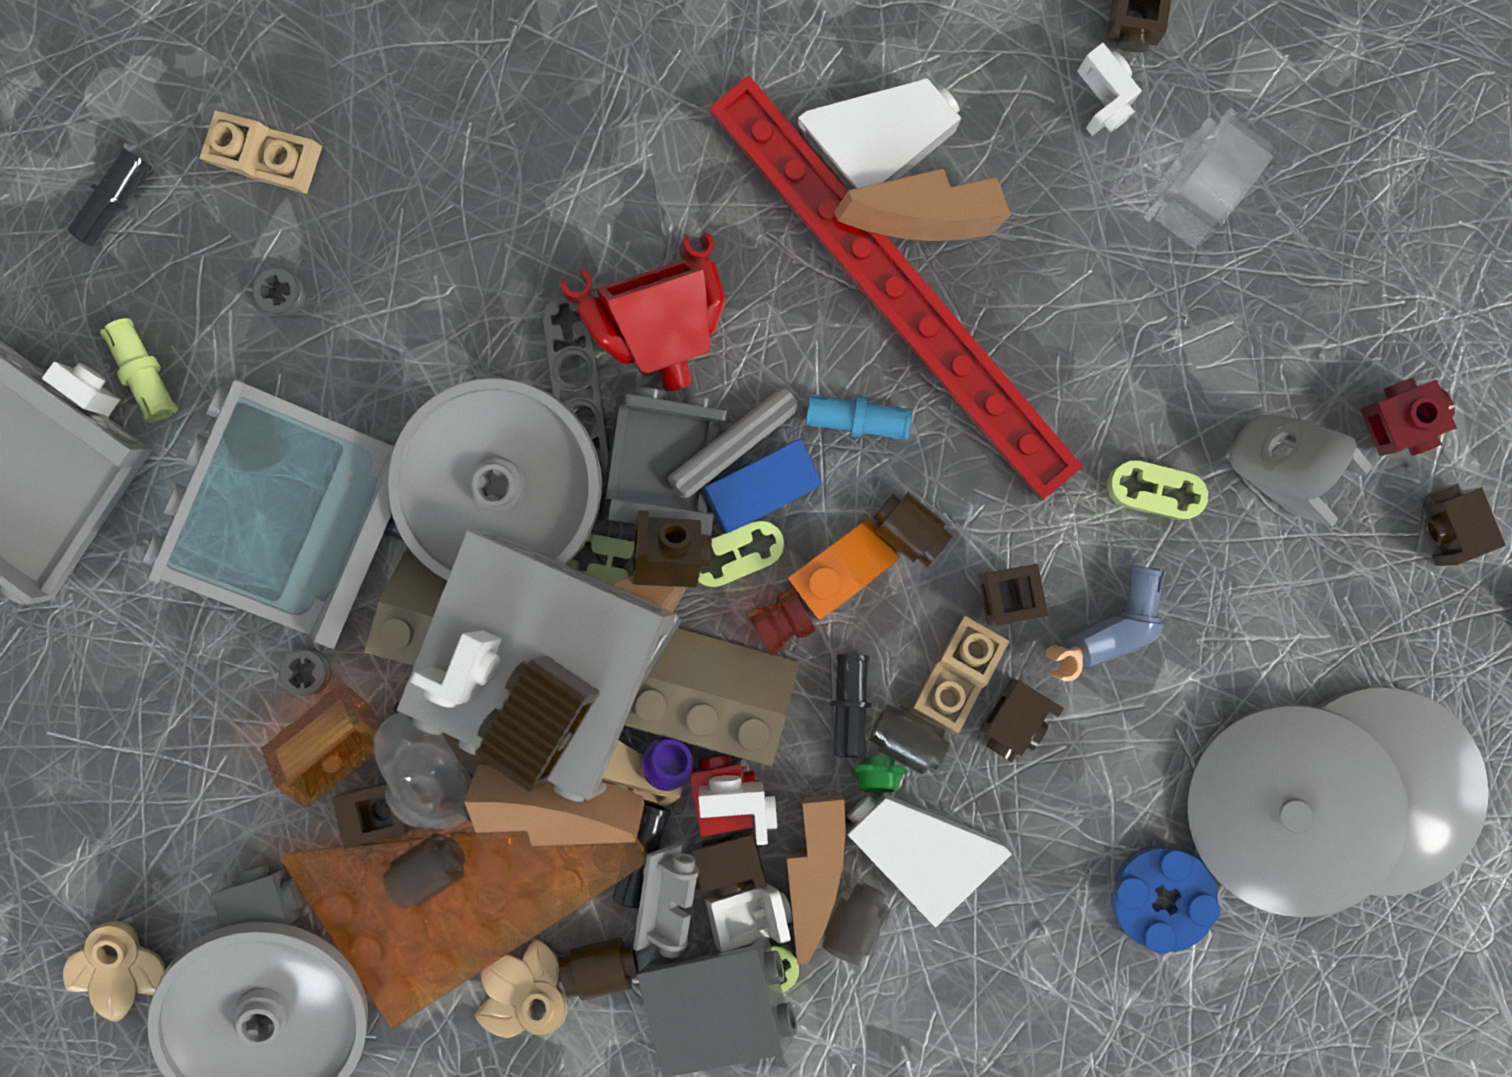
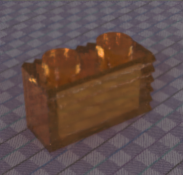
[260,683,387,808]

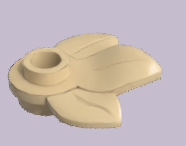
[63,921,166,1022]
[475,939,568,1038]

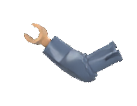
[1046,565,1166,682]

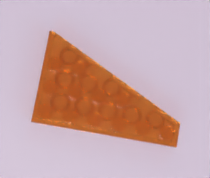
[281,831,648,1029]

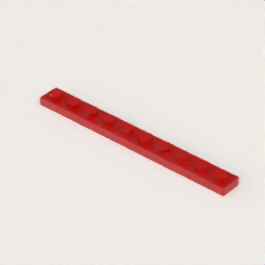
[709,75,1083,501]

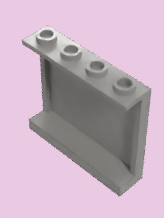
[0,341,153,605]
[397,530,677,802]

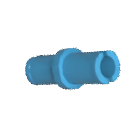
[806,394,912,441]

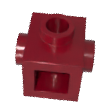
[1360,377,1457,456]

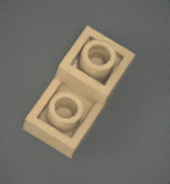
[199,110,322,194]
[910,616,1010,736]

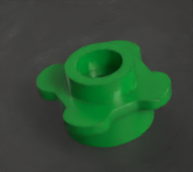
[852,756,906,793]

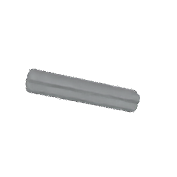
[668,388,799,498]

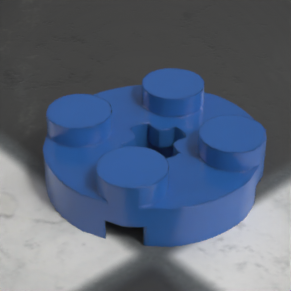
[1111,846,1220,954]

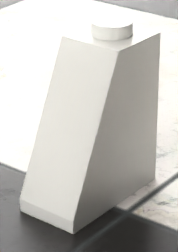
[797,78,961,191]
[845,793,1012,928]

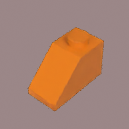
[787,518,900,620]

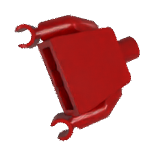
[561,232,726,391]

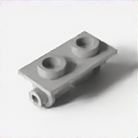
[633,841,699,958]

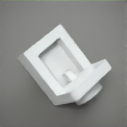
[1077,43,1142,136]
[42,361,121,417]
[410,630,502,708]
[699,775,777,845]
[705,883,792,952]

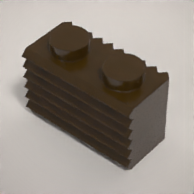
[475,656,600,792]

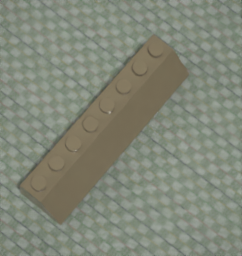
[364,552,800,767]

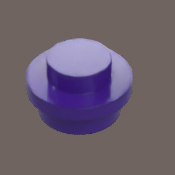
[640,737,693,791]

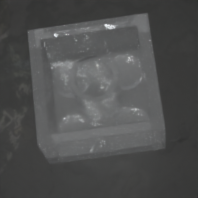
[1141,108,1281,253]

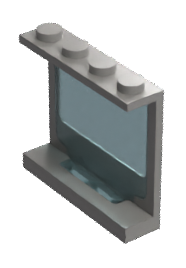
[142,379,394,649]

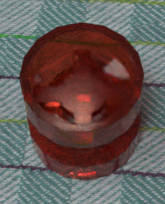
[746,586,816,656]

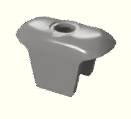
[1229,415,1372,528]

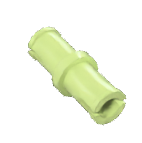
[100,318,178,424]

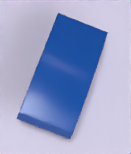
[701,438,823,534]

